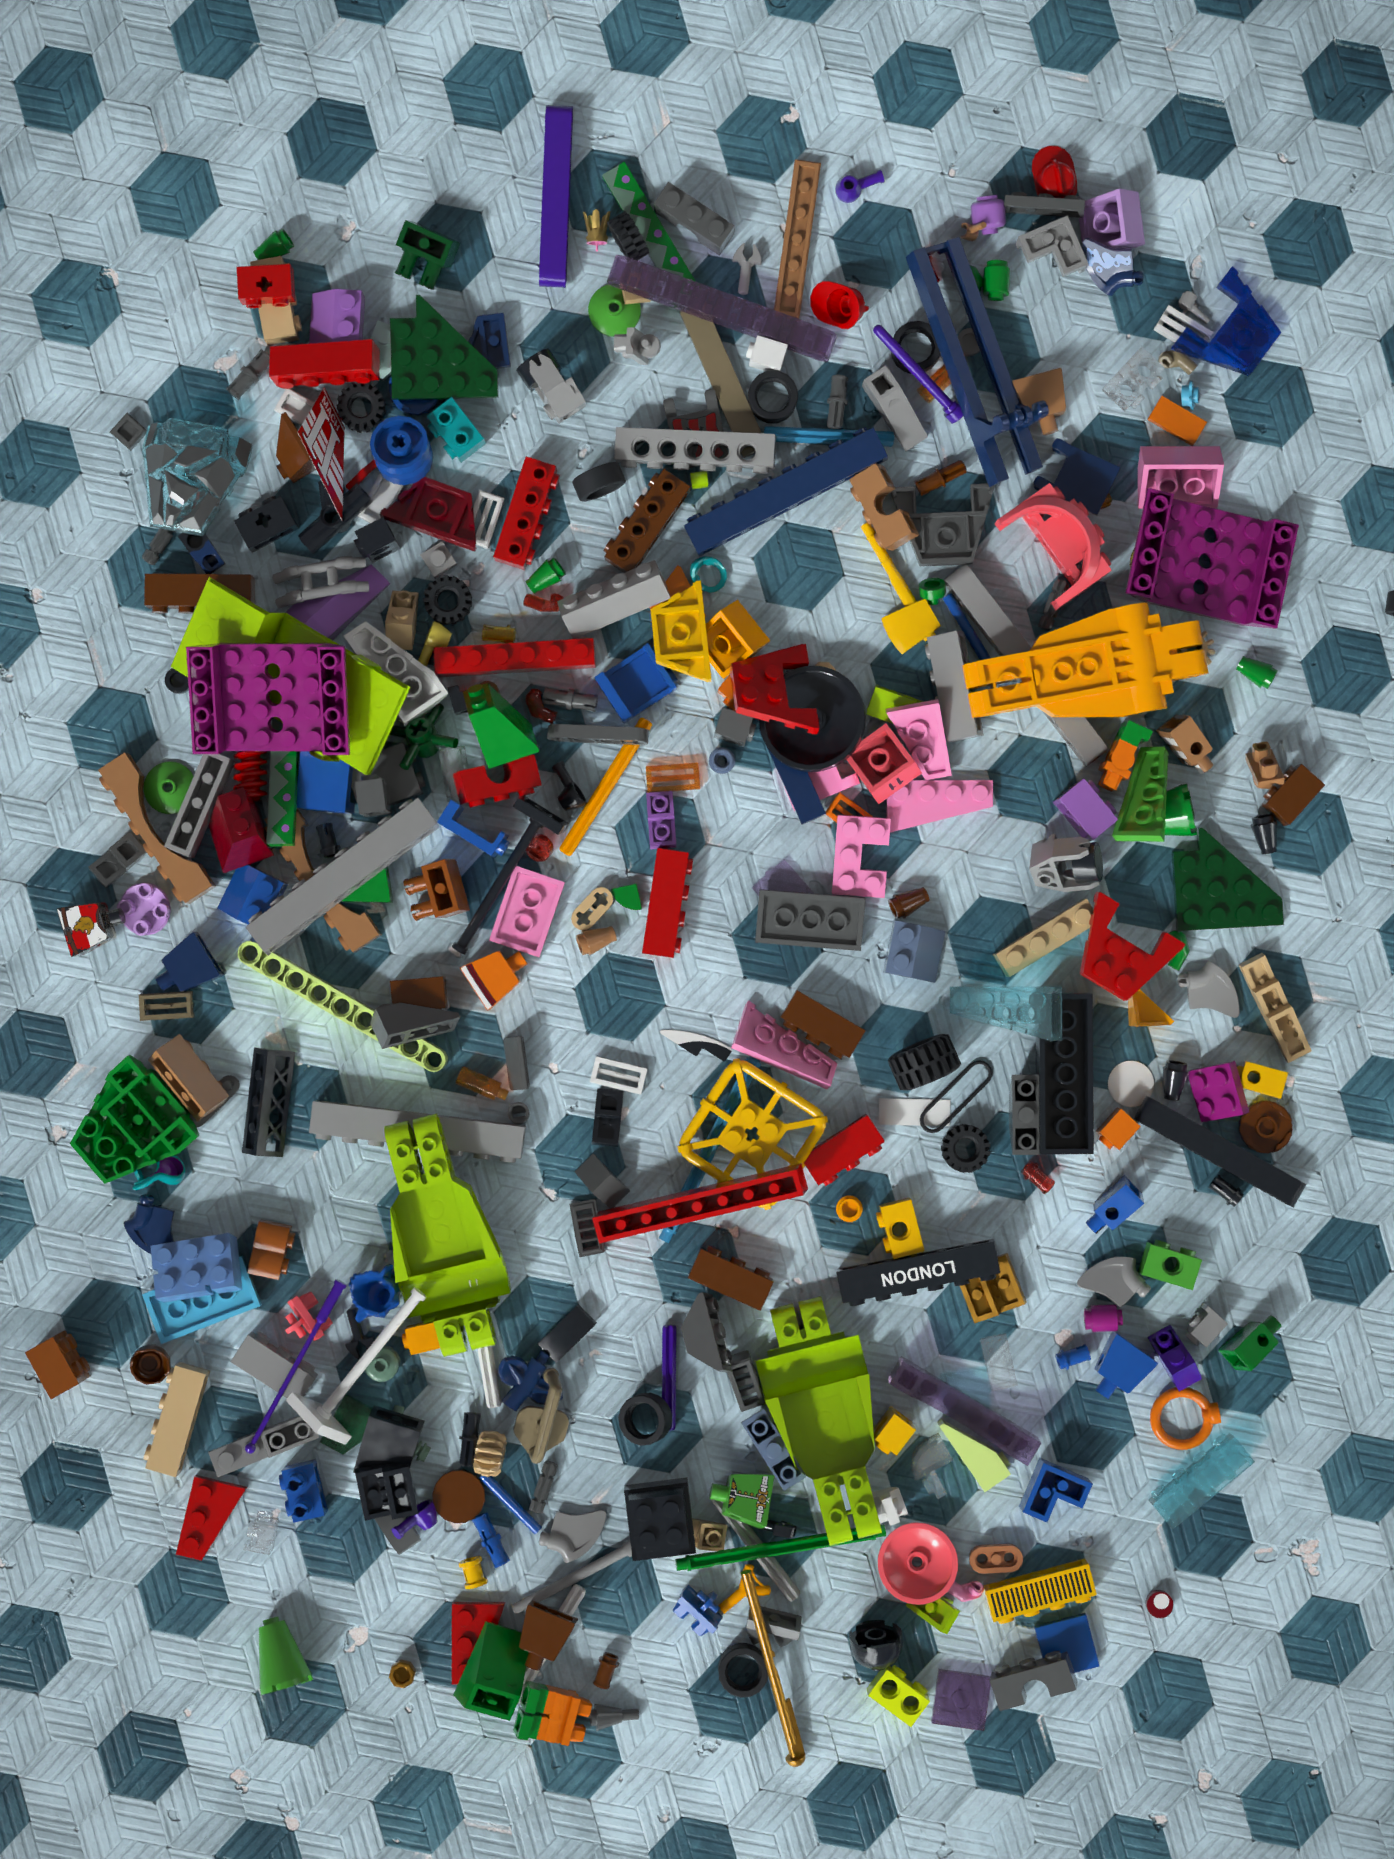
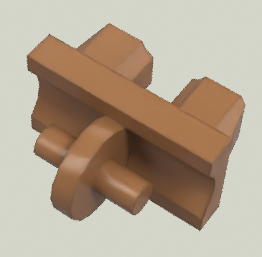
[1245,742,1284,789]

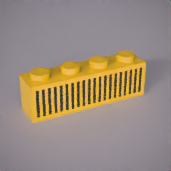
[983,1558,1097,1624]

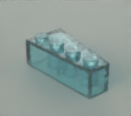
[950,986,1062,1041]

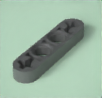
[547,724,649,745]

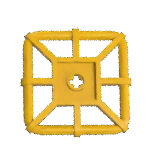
[677,1058,828,1210]

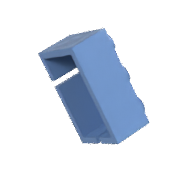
[150,1233,242,1303]

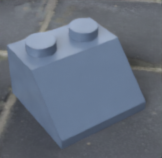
[883,920,945,983]

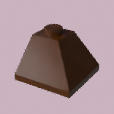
[276,412,316,483]

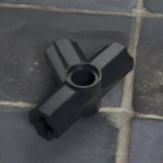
[298,480,373,554]

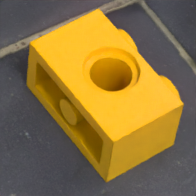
[876,1198,925,1259]
[873,1406,916,1456]

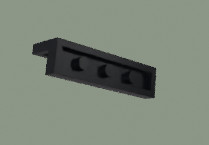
[242,1047,295,1157]

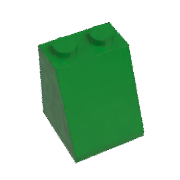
[463,683,539,769]

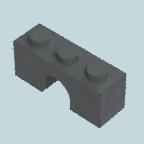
[654,182,735,256]
[989,1651,1078,1711]

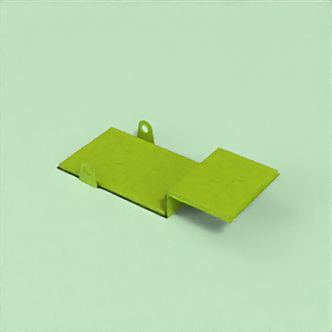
[171,577,410,775]

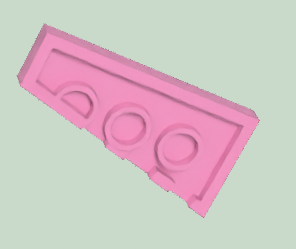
[886,780,993,833]
[731,1000,838,1089]

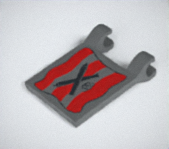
[663,389,728,471]

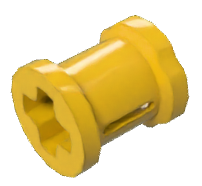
[458,1556,488,1589]

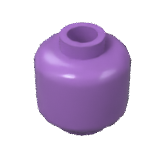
[971,195,1006,235]

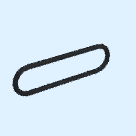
[920,1060,992,1133]

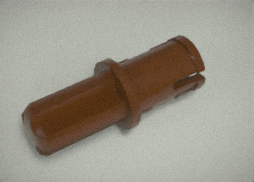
[914,460,967,497]

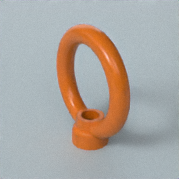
[1150,1387,1221,1450]

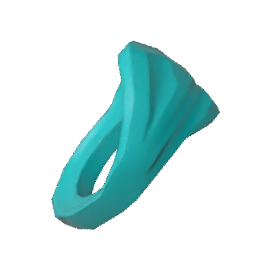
[690,556,727,593]

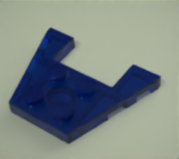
[1171,266,1281,376]

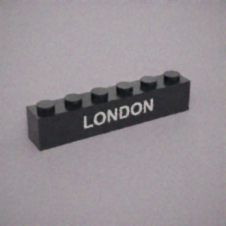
[836,1239,1001,1306]

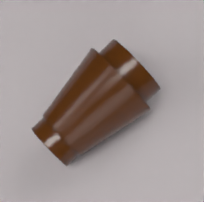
[888,887,930,919]

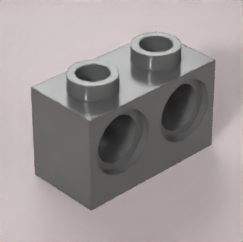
[714,707,756,747]
[355,774,392,817]

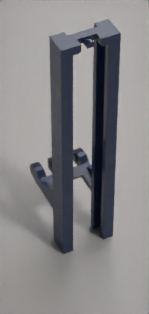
[906,237,1049,487]

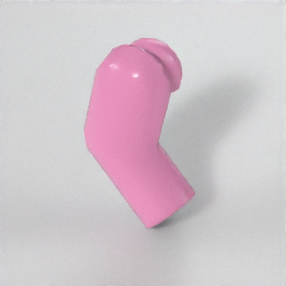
[948,1581,984,1602]

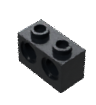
[353,517,400,563]

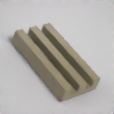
[139,991,195,1021]

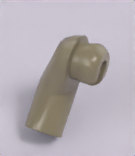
[1158,350,1198,375]

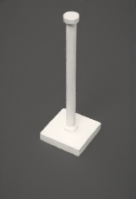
[286,1287,426,1445]

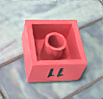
[846,723,922,804]

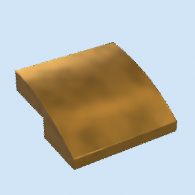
[960,1253,1027,1324]

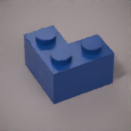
[1019,1457,1093,1523]

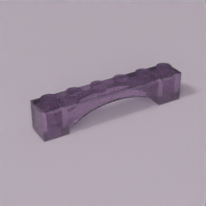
[888,1356,1041,1466]

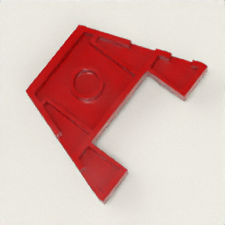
[730,644,819,734]
[1080,892,1185,1001]

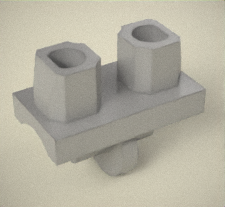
[614,327,661,365]

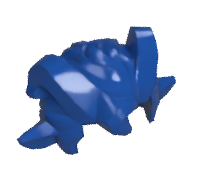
[348,1264,403,1323]

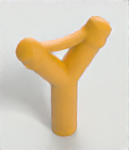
[718,1564,771,1614]

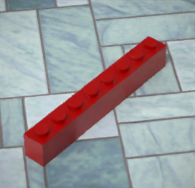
[592,1163,808,1243]

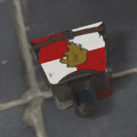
[57,902,126,957]

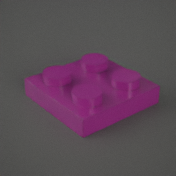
[1188,1061,1249,1122]

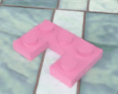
[832,814,891,898]

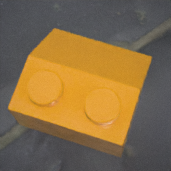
[706,599,770,679]

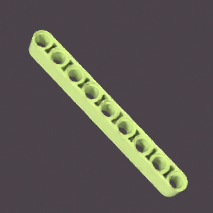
[238,941,448,1072]

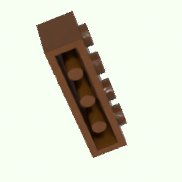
[603,469,690,573]

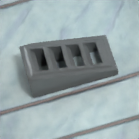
[569,1199,606,1257]
[727,1350,766,1412]

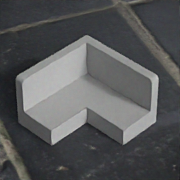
[1015,215,1088,277]

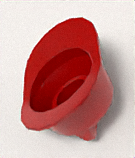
[1032,146,1077,198]
[810,281,869,329]

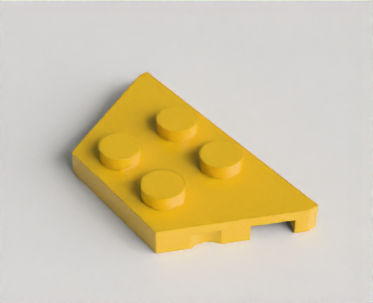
[650,580,711,682]

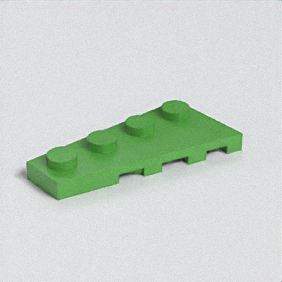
[1112,747,1168,842]

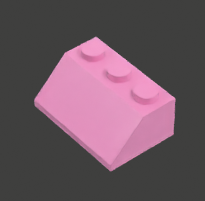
[1138,446,1224,509]

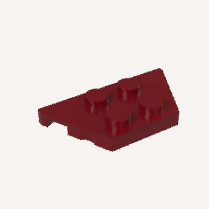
[380,477,477,552]

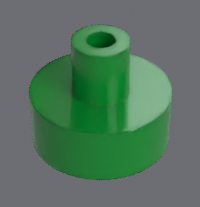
[919,578,946,605]

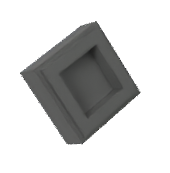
[110,413,148,451]

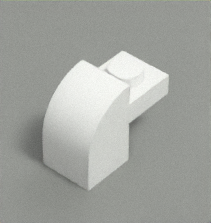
[872,1487,908,1526]

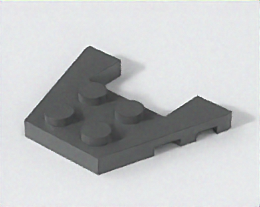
[891,484,995,567]

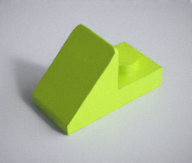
[906,1596,960,1634]

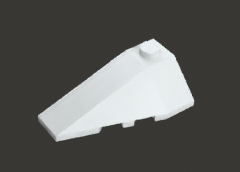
[344,621,449,727]

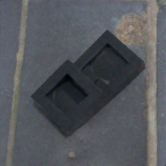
[592,1088,624,1147]
[538,1304,597,1363]

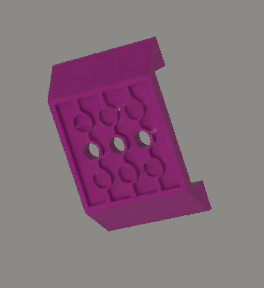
[1125,488,1299,629]
[186,643,350,755]

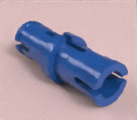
[472,1512,510,1568]

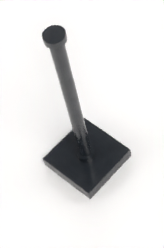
[452,796,569,955]

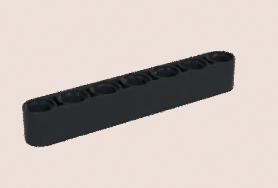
[1134,1096,1306,1208]

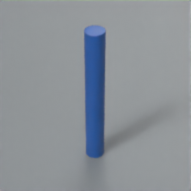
[943,593,991,660]
[479,1476,542,1535]

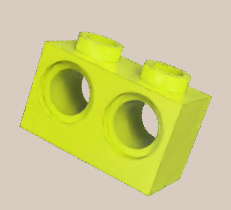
[866,1665,930,1727]

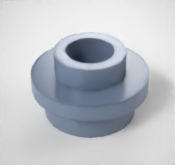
[709,747,735,774]

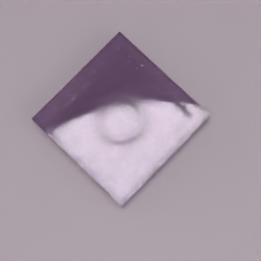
[931,1668,991,1731]

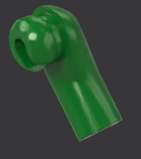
[1167,930,1190,971]

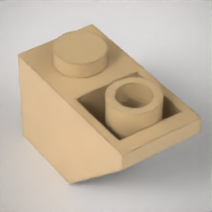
[385,590,419,650]

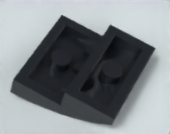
[354,1464,418,1521]

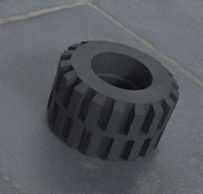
[887,1034,961,1090]

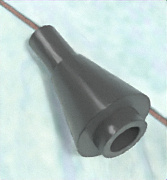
[589,1704,639,1731]

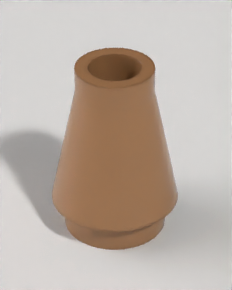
[576,926,617,956]

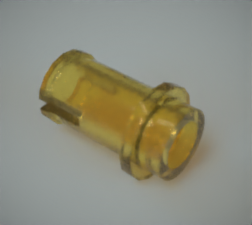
[482,624,516,643]

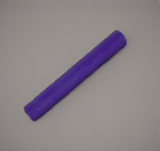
[662,1325,677,1431]

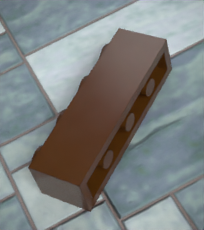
[144,574,255,614]

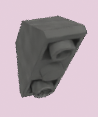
[1009,1074,1039,1155]
[681,1292,733,1373]

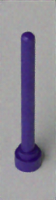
[873,325,963,424]

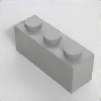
[230,1331,318,1398]

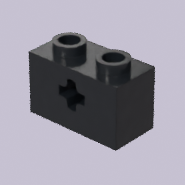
[234,496,299,553]

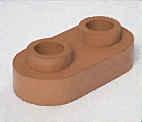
[969,1543,1023,1574]

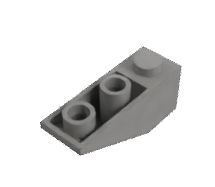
[862,365,928,452]

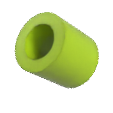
[690,471,709,489]

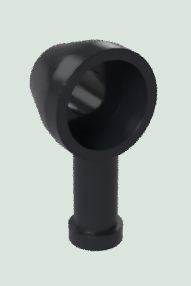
[552,761,587,811]

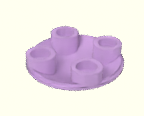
[117,883,171,936]

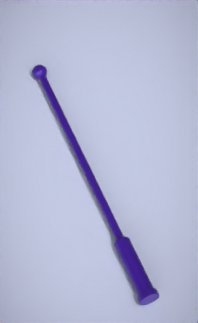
[245,1279,347,1454]

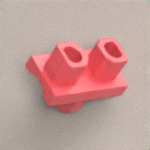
[285,1292,333,1341]

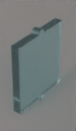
[939,1368,991,1418]

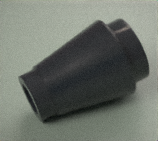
[1250,814,1277,854]
[1163,1060,1189,1101]

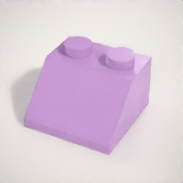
[1079,189,1145,249]

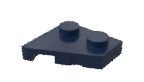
[468,313,511,369]

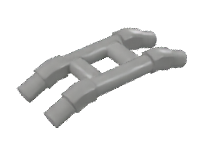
[272,556,369,608]

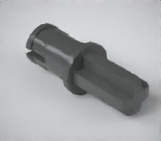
[827,375,848,429]

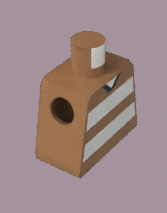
[1156,714,1214,774]

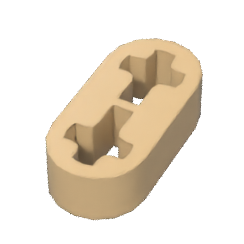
[571,887,613,930]

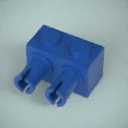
[279,1459,328,1523]

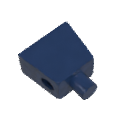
[155,932,224,992]

